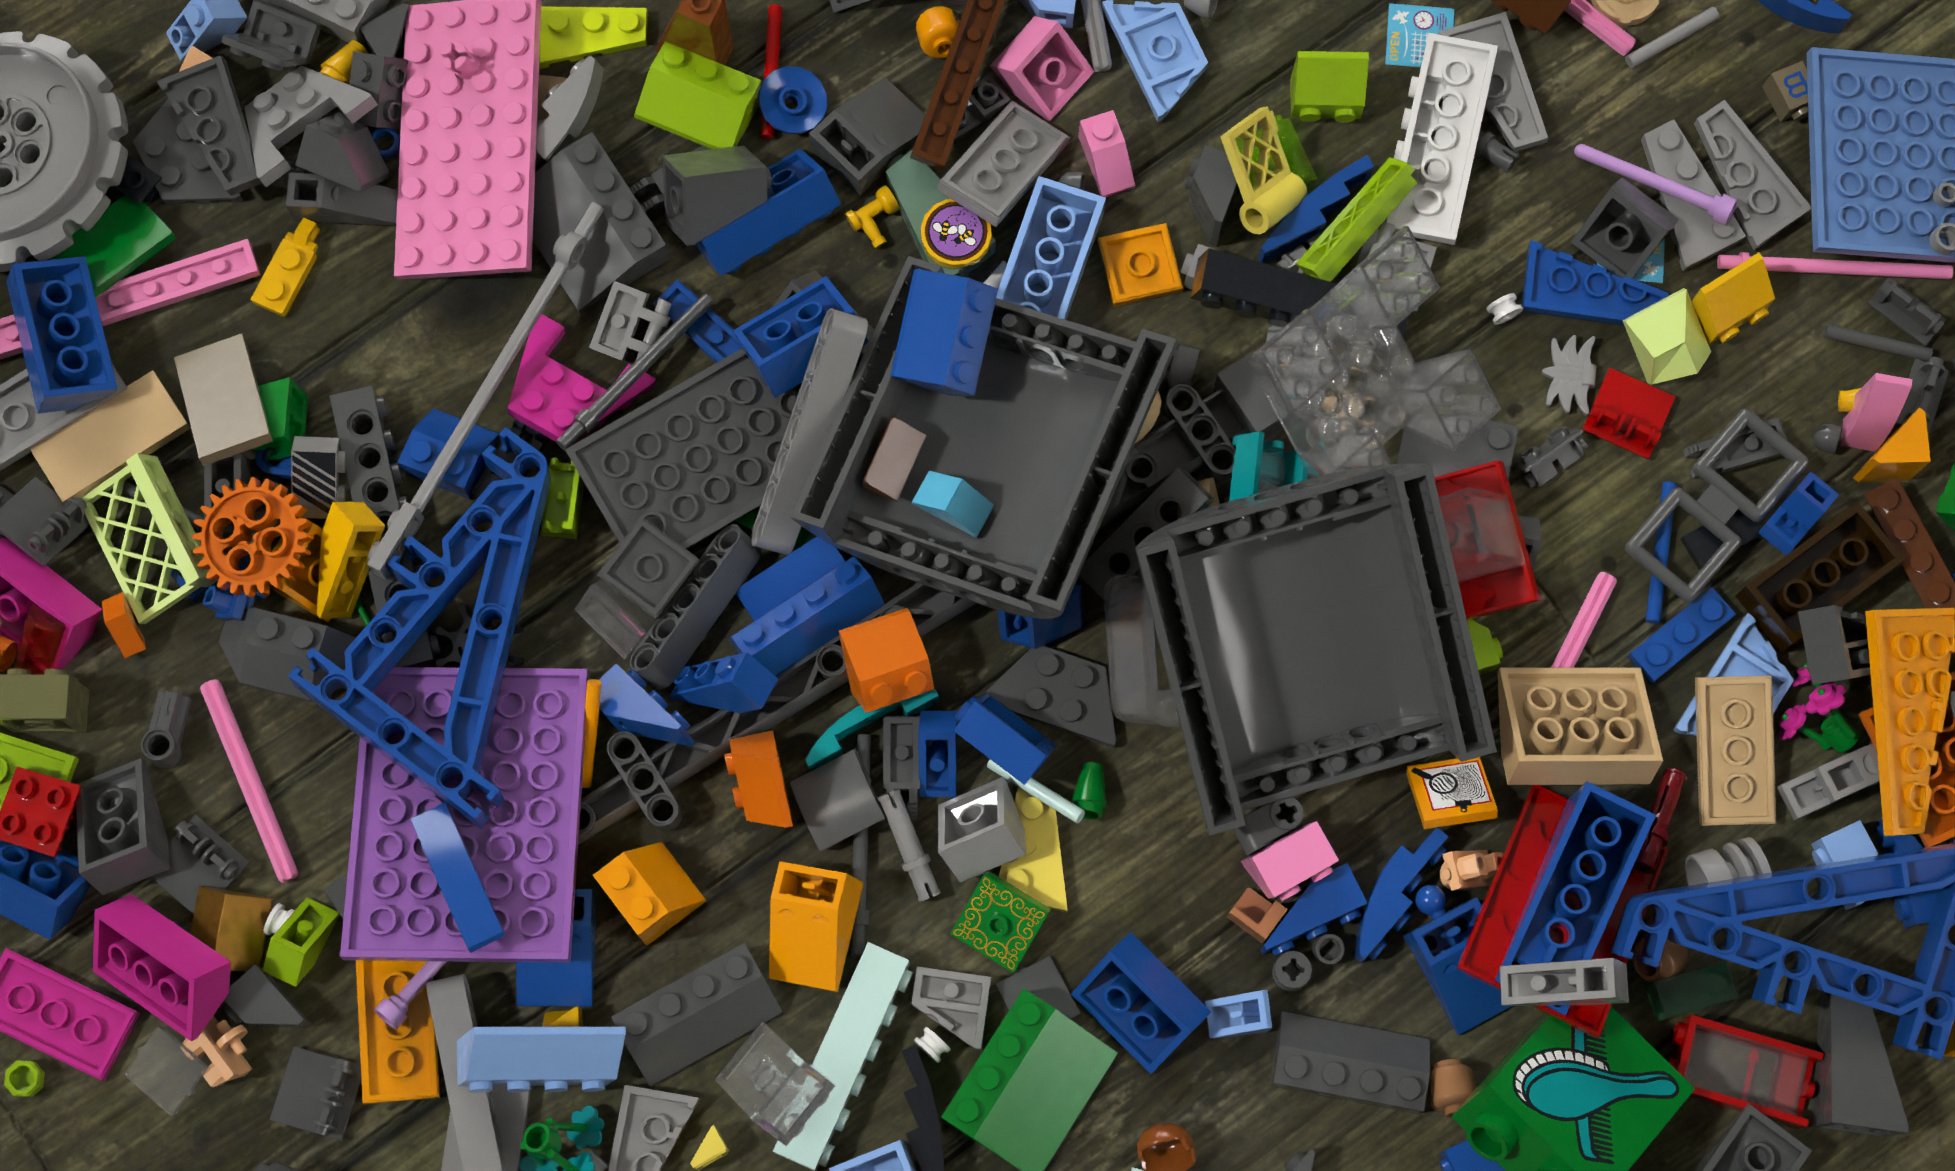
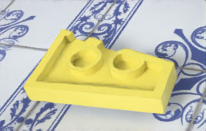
[999,788,1068,913]

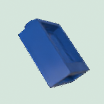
[953,692,1057,785]

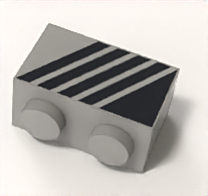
[291,436,346,519]

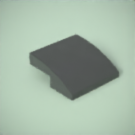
[790,749,886,851]

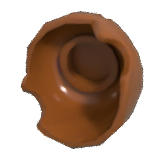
[1137,1123,1196,1171]

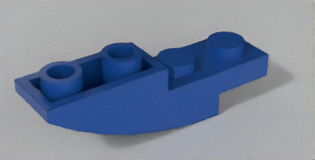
[1355,827,1448,963]

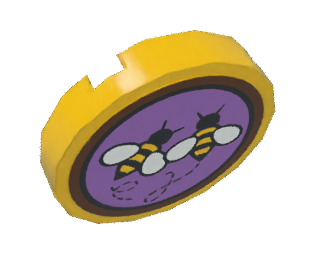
[921,199,992,269]

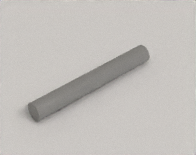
[1625,7,1720,68]

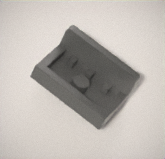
[349,51,408,129]

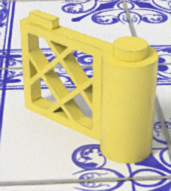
[1220,106,1307,234]

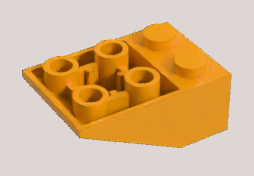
[769,861,864,992]

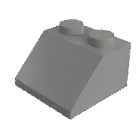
[938,777,1026,882]

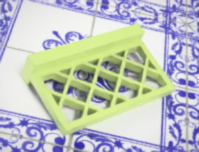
[81,453,219,624]

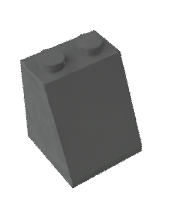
[662,145,772,246]

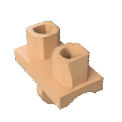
[1440,850,1503,891]
[181,1016,252,1087]

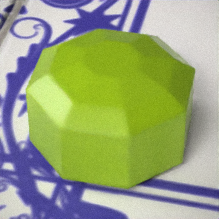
[4,1060,45,1097]

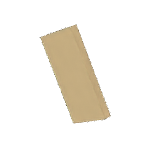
[30,370,191,504]
[1695,675,1776,826]

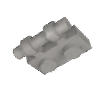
[589,281,672,361]

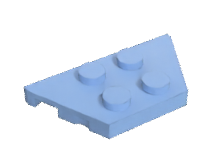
[1102,0,1208,122]
[1673,613,1794,736]

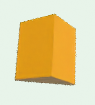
[1853,407,1931,483]

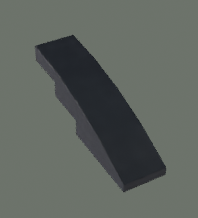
[902,1045,944,1171]

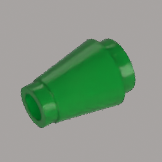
[1071,762,1107,820]

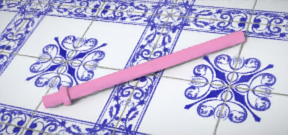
[1717,252,1953,279]

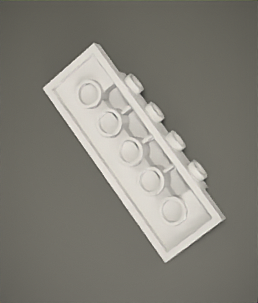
[1387,33,1498,245]

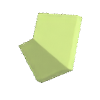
[1623,288,1711,385]

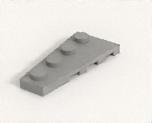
[1438,12,1548,152]
[1641,119,1746,272]

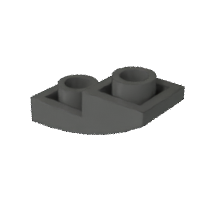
[952,74,1011,146]

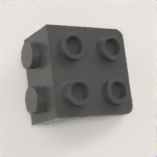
[221,0,322,71]

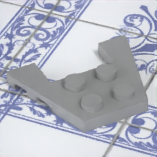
[245,66,378,187]

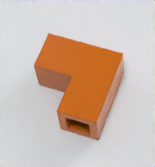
[101,592,146,658]

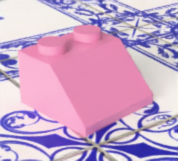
[990,16,1095,121]
[1241,821,1339,901]

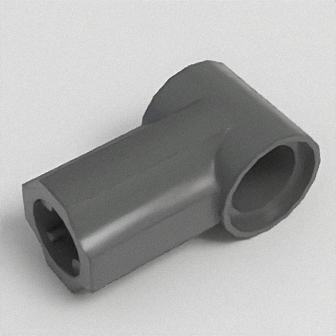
[141,691,192,769]

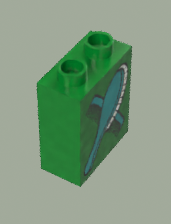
[1451,1007,1695,1171]

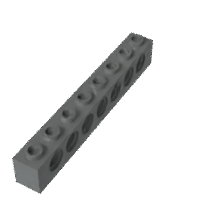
[329,385,442,667]

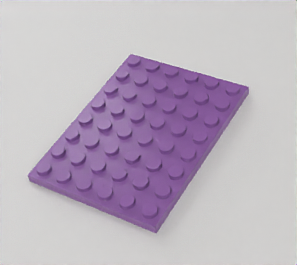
[340,667,589,963]

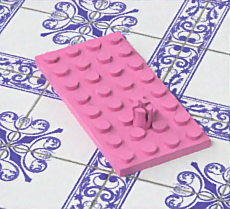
[394,0,542,280]

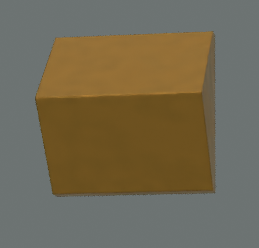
[190,885,274,972]

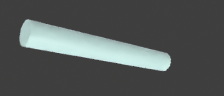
[987,759,1085,823]

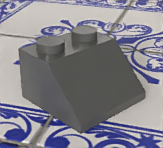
[295,112,390,192]
[1185,145,1238,247]
[1571,177,1679,278]

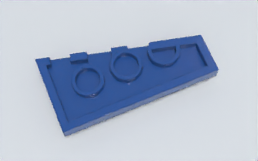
[1522,240,1669,325]

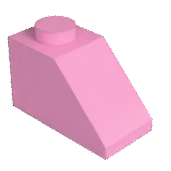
[1078,110,1135,197]

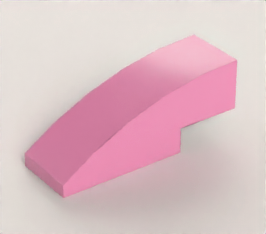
[1840,373,1913,452]

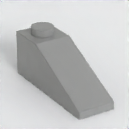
[1500,958,1629,1006]

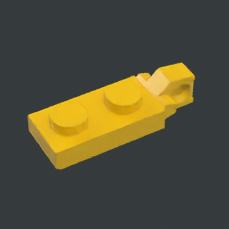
[250,217,320,318]

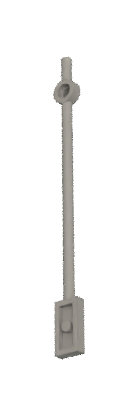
[367,202,604,580]

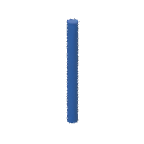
[1645,481,1677,624]

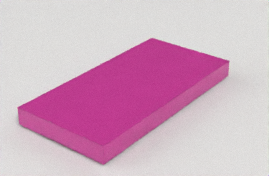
[0,948,141,1082]

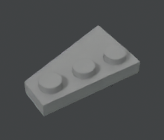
[608,1085,700,1171]

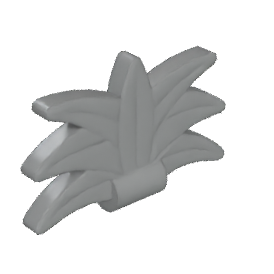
[1542,335,1597,416]

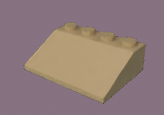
[1498,668,1663,785]

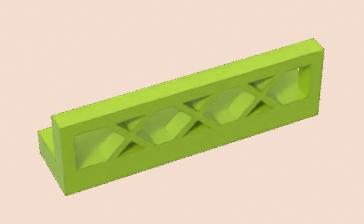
[1296,157,1418,282]

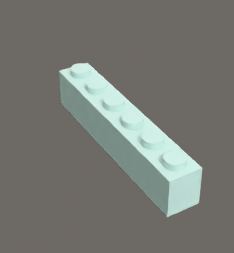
[773,942,913,1171]

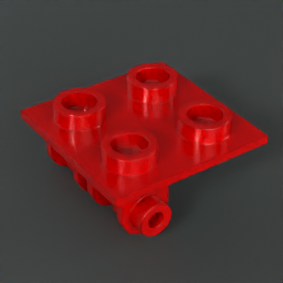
[1582,367,1676,460]
[0,767,82,857]

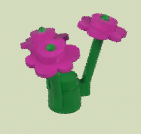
[1778,662,1860,753]

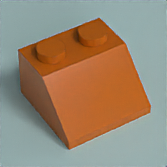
[838,608,935,713]
[724,730,793,828]

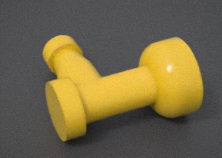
[845,185,900,249]

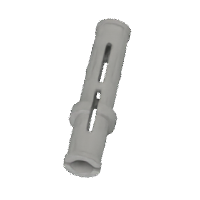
[877,789,941,902]

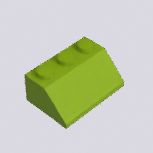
[634,41,761,149]

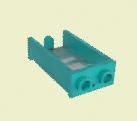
[1229,431,1310,501]

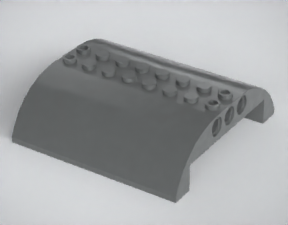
[790,256,1178,619]
[1135,464,1497,836]

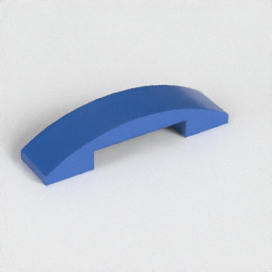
[1757,0,1852,34]

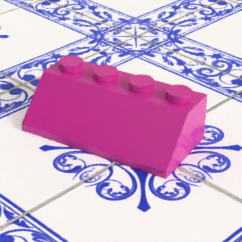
[0,537,103,671]
[93,894,231,1041]

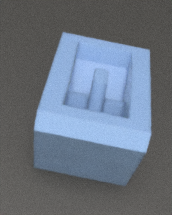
[1205,990,1272,1038]

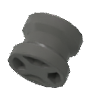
[1272,951,1312,992]

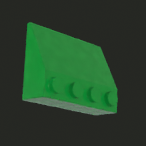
[941,988,1118,1171]

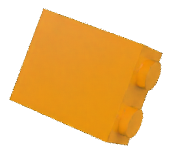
[593,842,706,946]

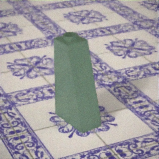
[886,149,996,277]

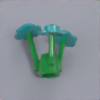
[519,1106,605,1171]

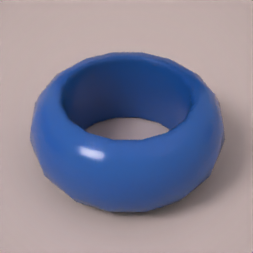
[371,128,400,159]

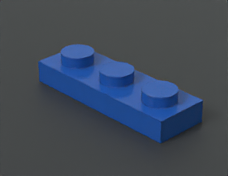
[1628,587,1736,684]

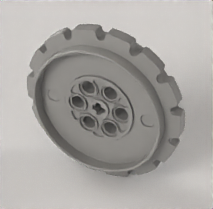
[0,31,128,272]

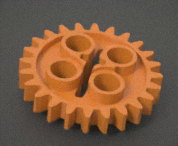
[191,477,314,598]

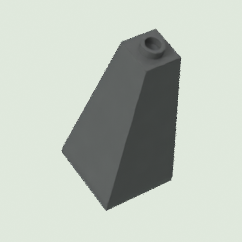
[1810,986,1909,1138]

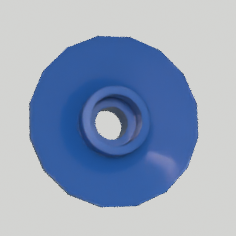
[758,66,827,134]

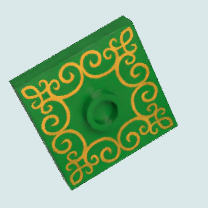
[950,870,1051,973]

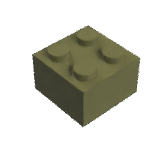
[0,669,90,733]

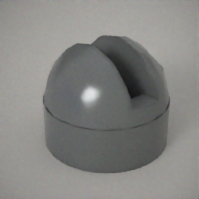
[1059,171,1085,191]
[1813,424,1842,454]
[1312,934,1344,964]

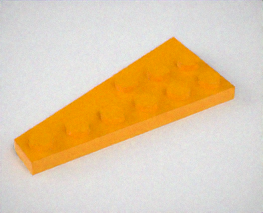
[1865,608,1955,836]

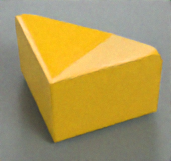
[542,1006,583,1027]

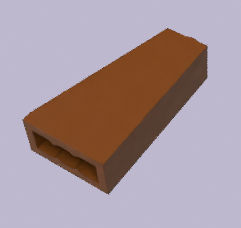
[655,0,733,65]

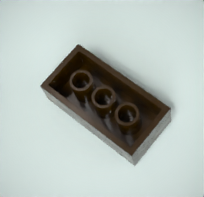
[1735,502,1905,653]

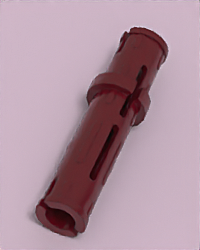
[1632,768,1687,874]

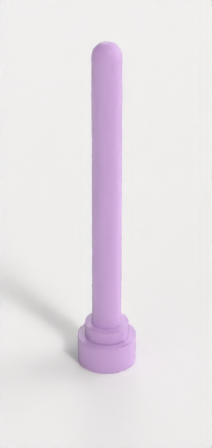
[1574,144,1738,226]
[374,961,447,1030]

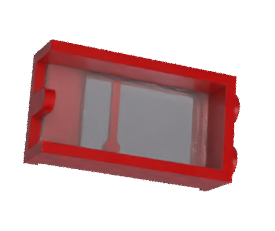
[1667,1014,1824,1129]

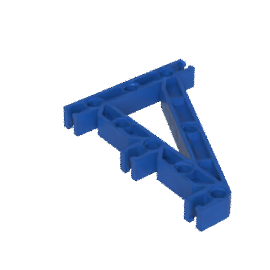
[288,427,551,829]
[1611,840,1955,1060]

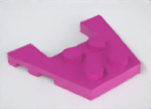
[507,314,656,445]

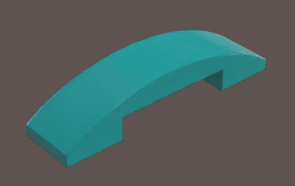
[805,689,939,771]

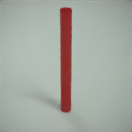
[760,4,782,140]

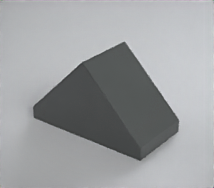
[359,3,410,59]

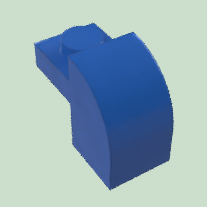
[1758,472,1839,555]

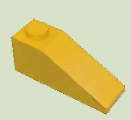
[317,502,385,618]

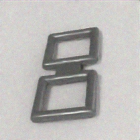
[1625,408,1809,603]

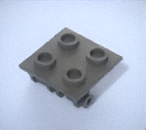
[0,477,90,567]
[151,815,250,915]
[269,1046,362,1141]

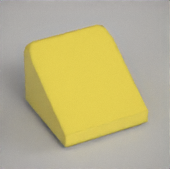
[690,1125,729,1171]

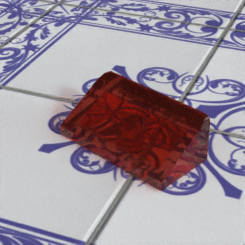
[14,604,65,675]

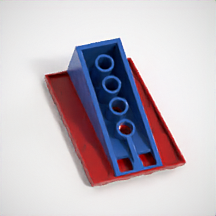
[1456,781,1669,1038]

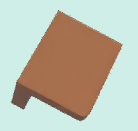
[1226,888,1288,944]

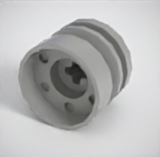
[1685,837,1772,929]

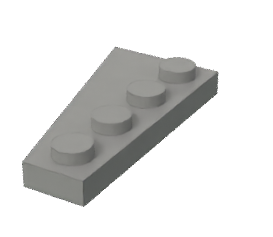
[1694,100,1812,251]

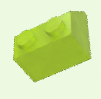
[1290,51,1369,123]

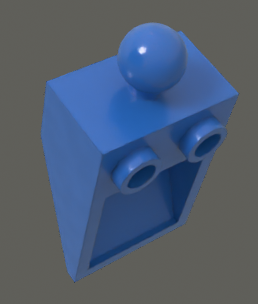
[1403,885,1511,1035]
[516,889,597,1007]

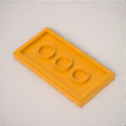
[356,960,440,1105]

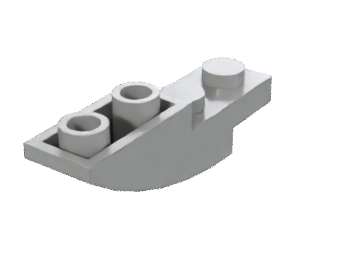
[535,55,604,167]
[1777,743,1880,820]

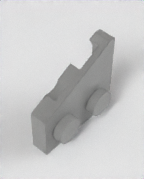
[911,967,991,1050]

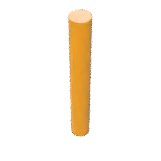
[582,679,602,788]

